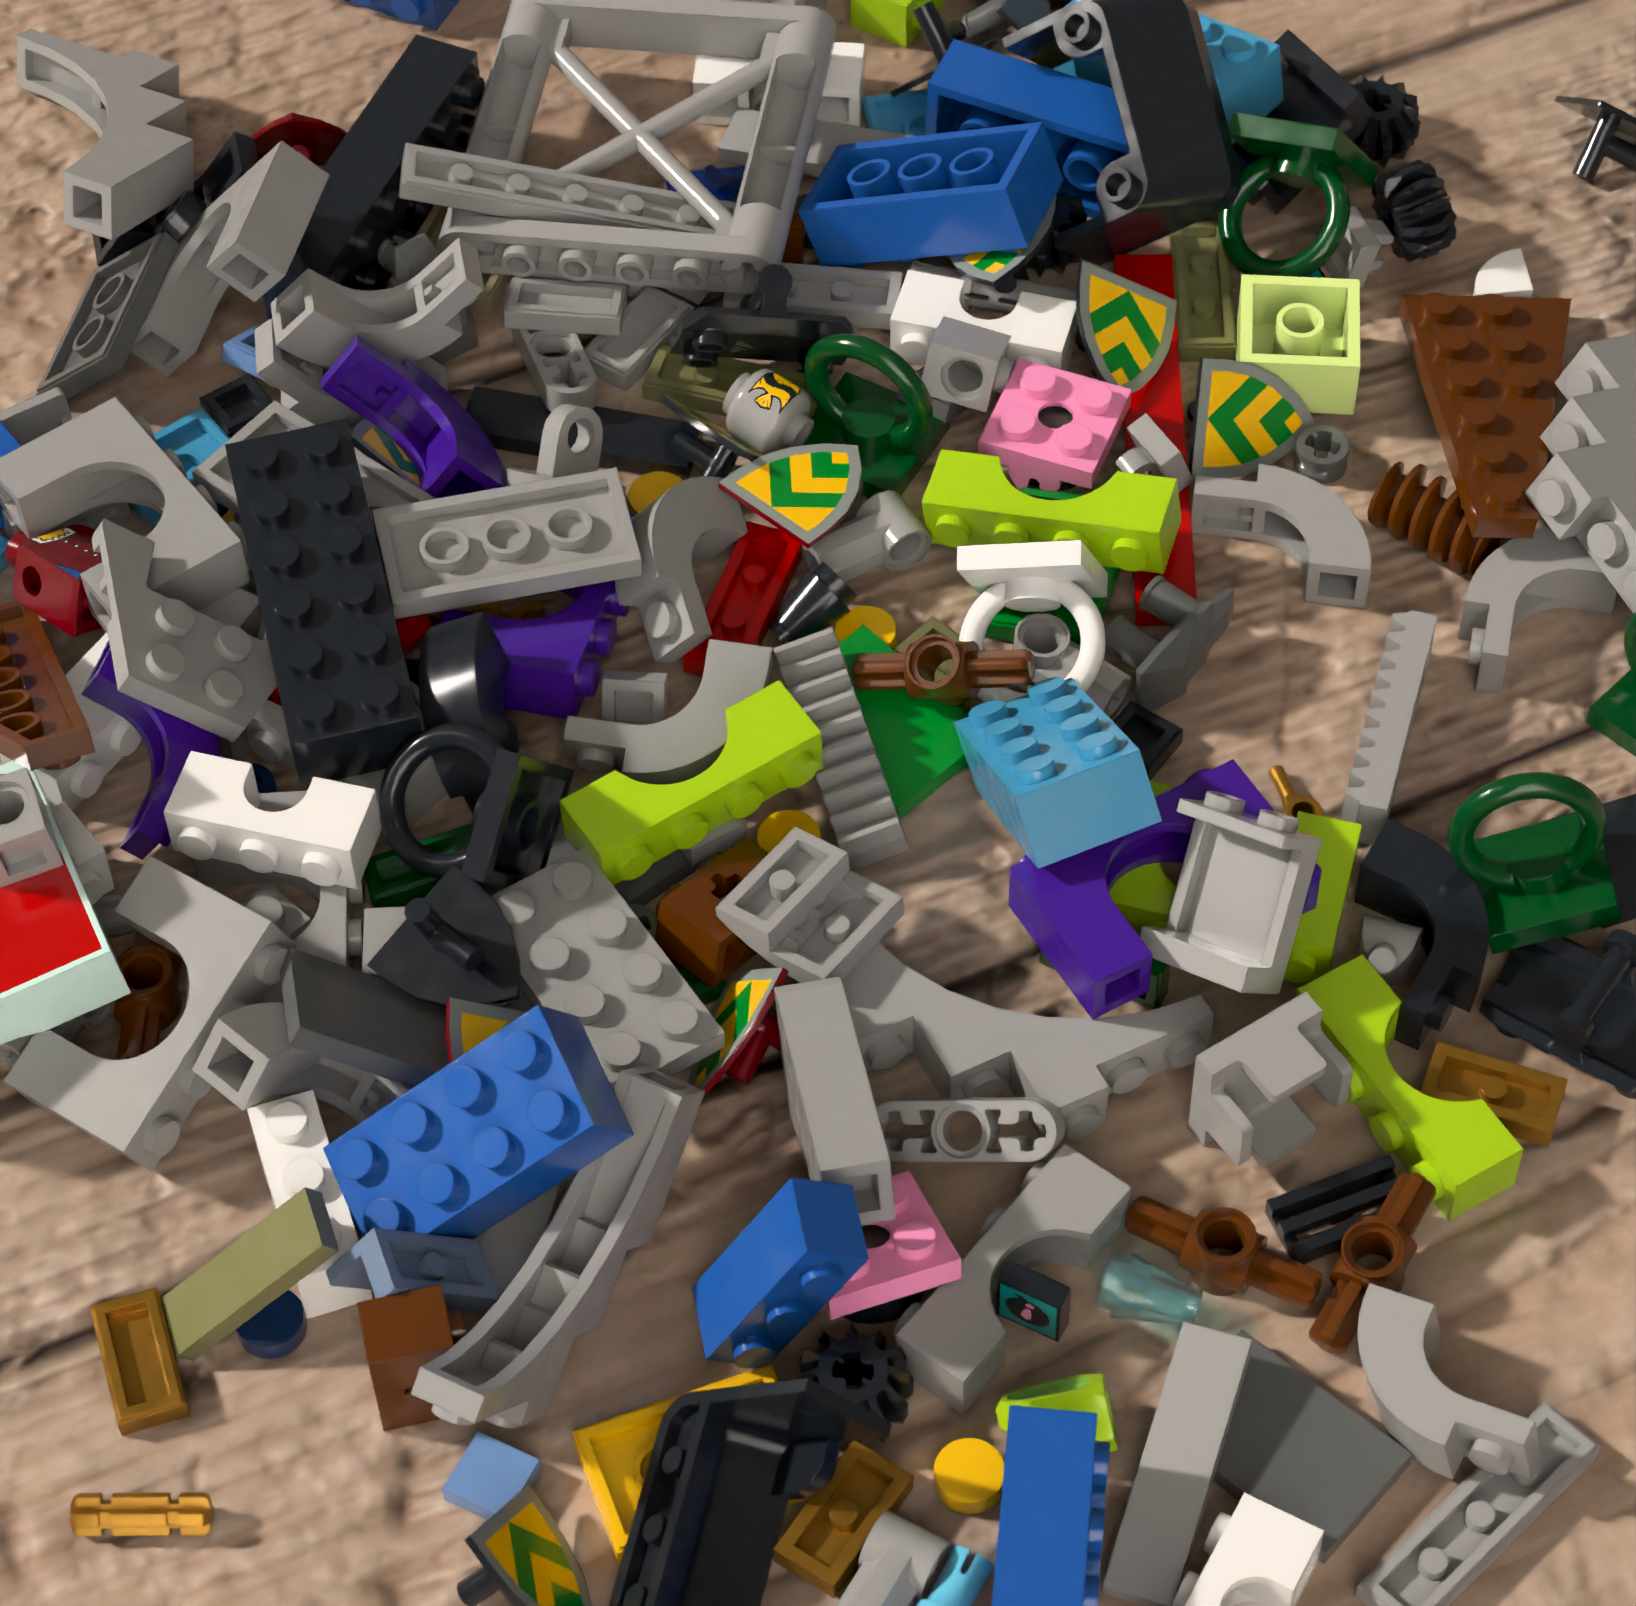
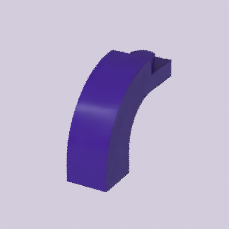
[321,335,506,499]
[81,640,219,860]

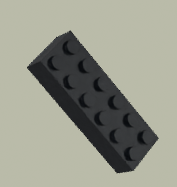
[264,34,485,320]
[225,418,427,788]

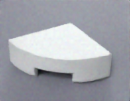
[1473,248,1533,297]

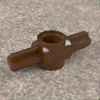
[852,634,1035,706]
[113,930,182,1060]
[1309,1172,1436,1354]
[1124,1196,1323,1309]

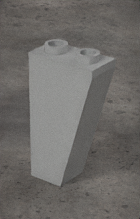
[774,977,896,1225]

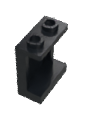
[1233,29,1376,215]

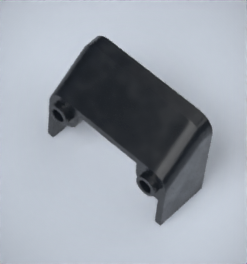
[1002,0,1242,266]
[609,1378,892,1606]

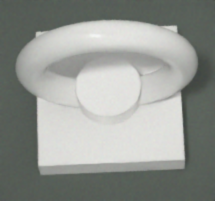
[957,540,1108,703]

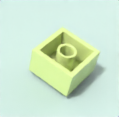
[1236,274,1360,415]

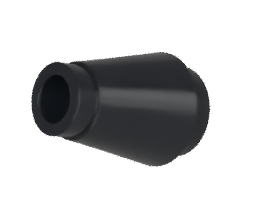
[767,562,857,644]

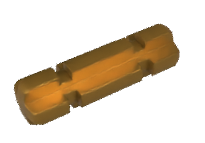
[70,1492,213,1536]

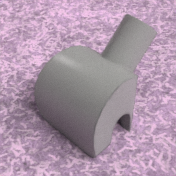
[1357,913,1424,985]

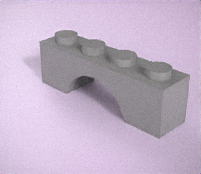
[893,1144,1132,1415]

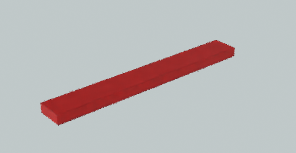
[1114,254,1197,626]

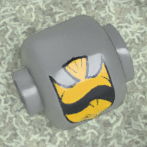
[722,368,814,455]

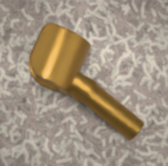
[1269,765,1323,818]

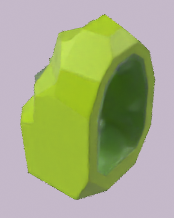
[996,1374,1118,1452]

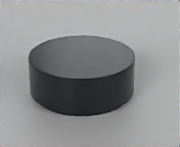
[153,190,207,241]

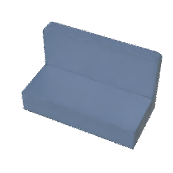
[326,1228,499,1314]

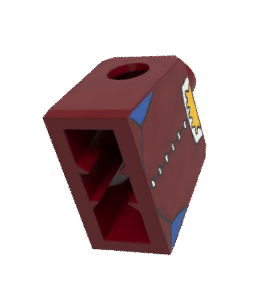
[5,525,102,637]

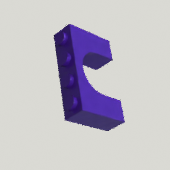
[438,514,635,719]
[1008,759,1322,1020]

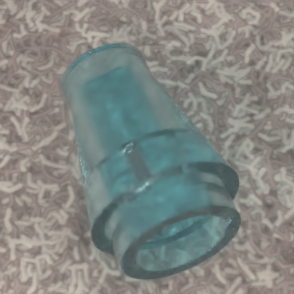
[1095,1251,1203,1327]

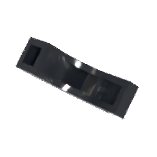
[1354,819,1489,1050]

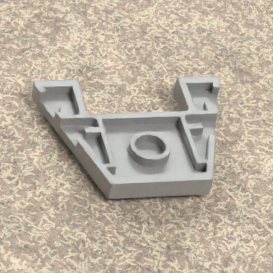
[92,518,277,742]

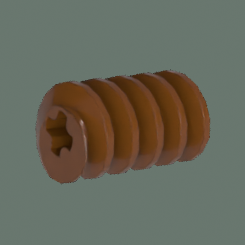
[1367,461,1502,575]

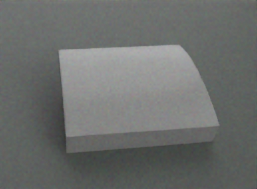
[715,826,904,983]

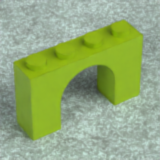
[1109,780,1362,983]

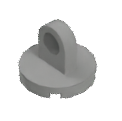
[505,404,626,497]

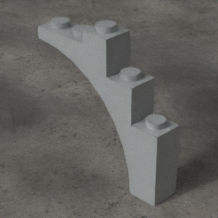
[16,29,194,240]
[1525,333,1636,614]
[796,943,1214,1141]
[411,1065,705,1428]

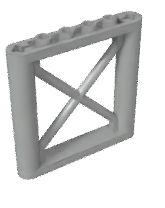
[436,0,837,294]

